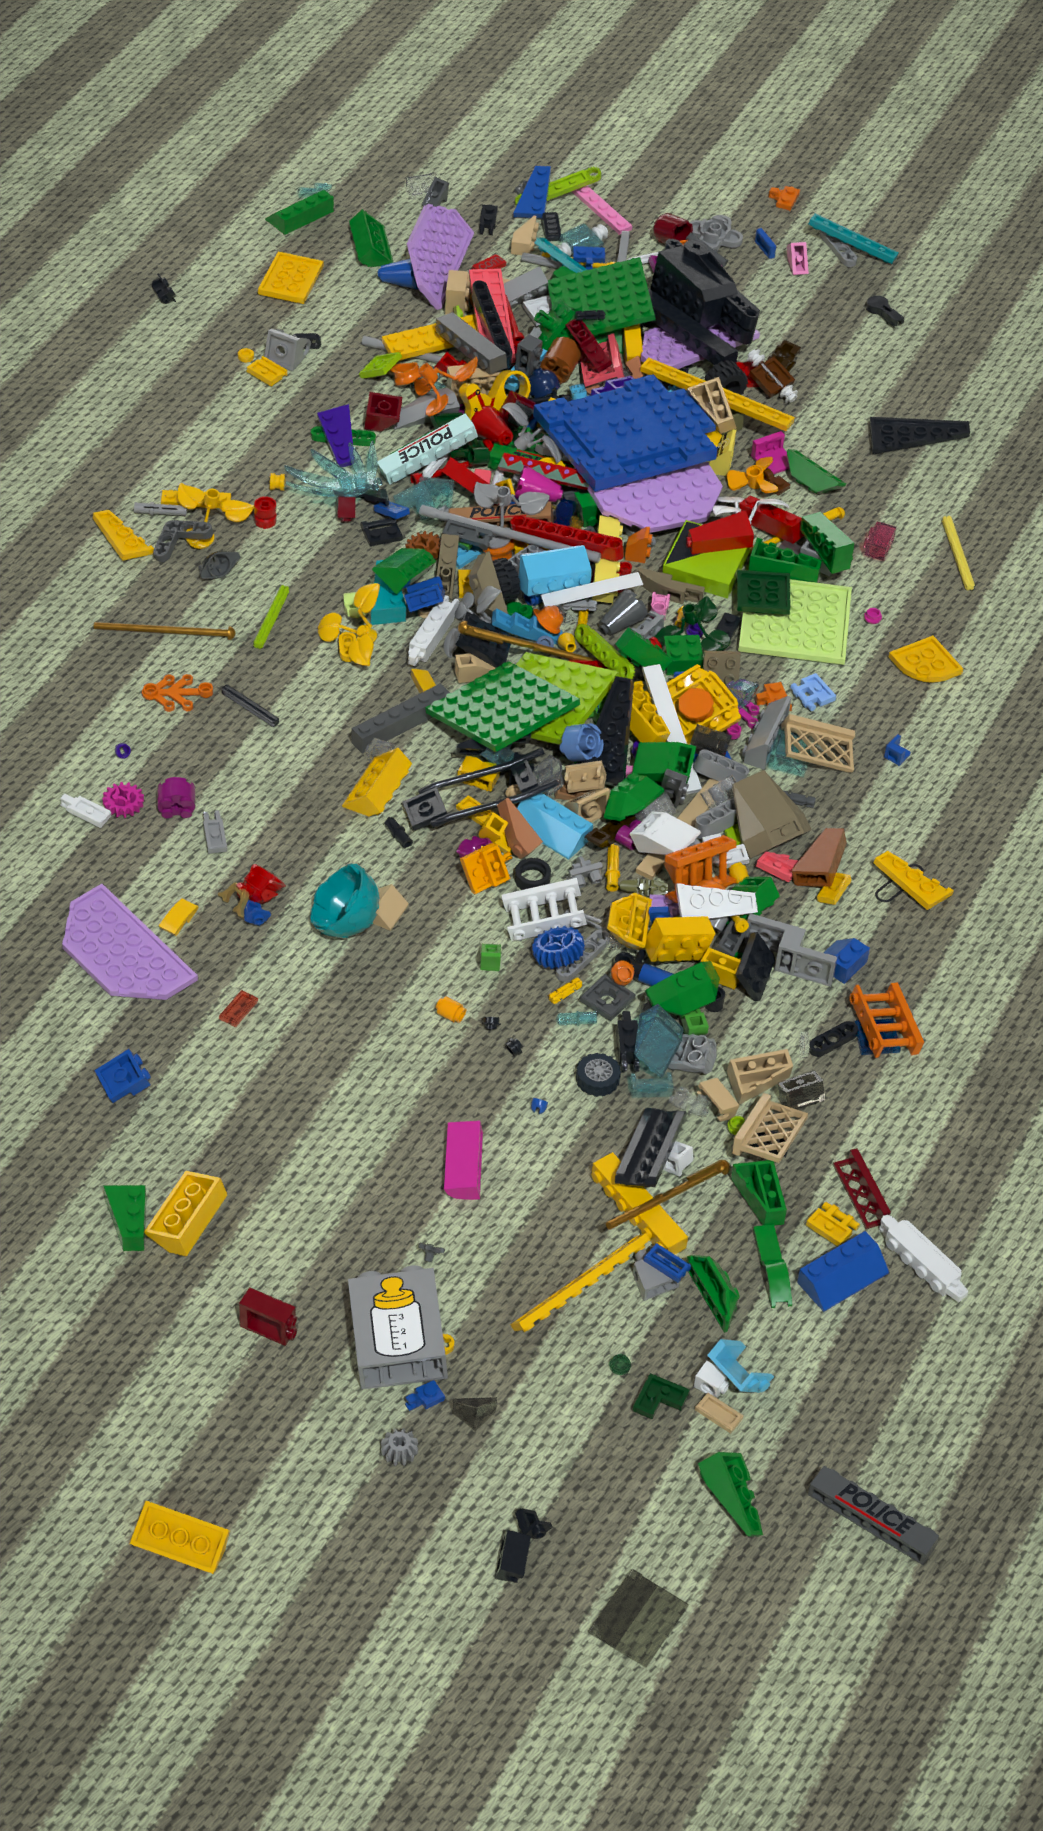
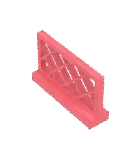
[580,334,624,387]

